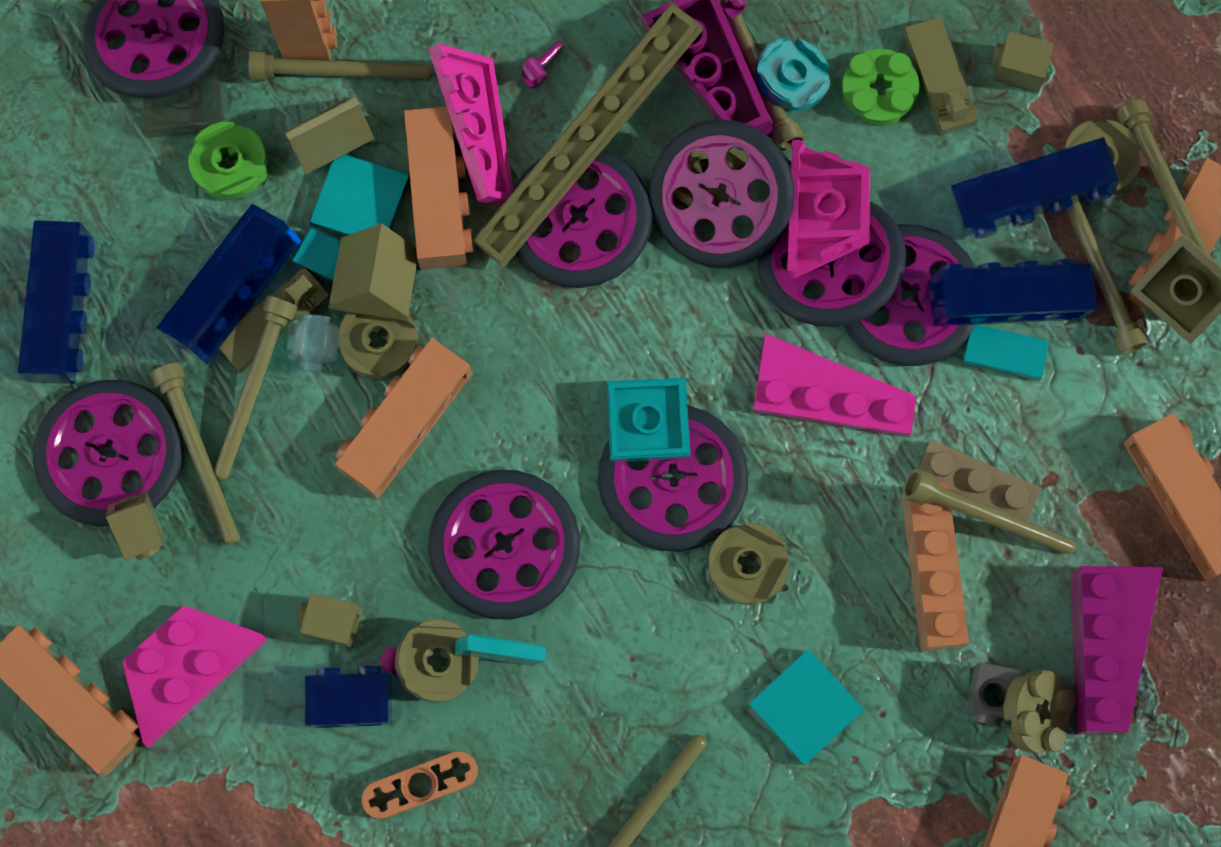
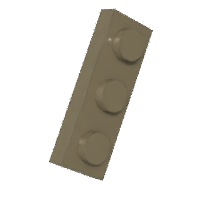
[917,439,1042,522]

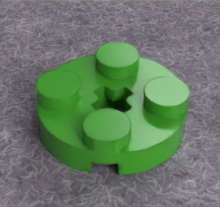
[841,49,919,126]
[188,121,268,201]

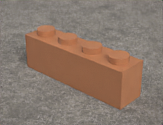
[260,0,337,60]
[404,106,473,270]
[1128,158,1221,314]
[335,338,473,499]
[1123,412,1221,581]
[901,482,969,653]
[0,625,142,776]
[982,755,1071,847]

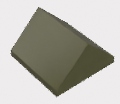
[282,97,374,174]
[329,223,418,321]
[1130,233,1221,344]

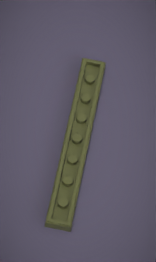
[472,3,703,268]

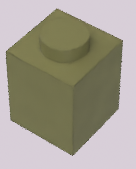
[990,31,1054,93]
[106,491,165,560]
[297,593,363,649]

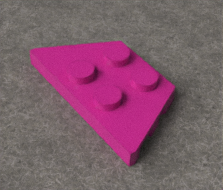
[787,140,871,279]
[122,605,268,748]

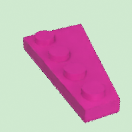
[428,43,514,206]
[753,333,917,437]

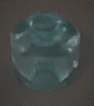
[286,314,339,371]

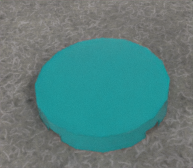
[755,38,831,111]

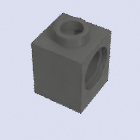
[965,662,1021,728]

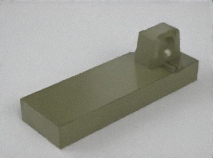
[903,17,978,136]
[214,267,330,374]

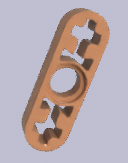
[362,751,478,819]

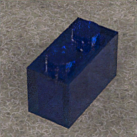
[305,666,392,729]

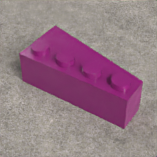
[641,0,773,150]
[1071,566,1163,735]

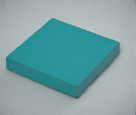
[310,154,410,236]
[606,378,690,462]
[748,649,864,766]

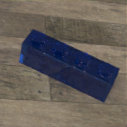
[951,137,1119,239]
[156,204,302,365]
[18,220,95,384]
[928,259,1097,327]

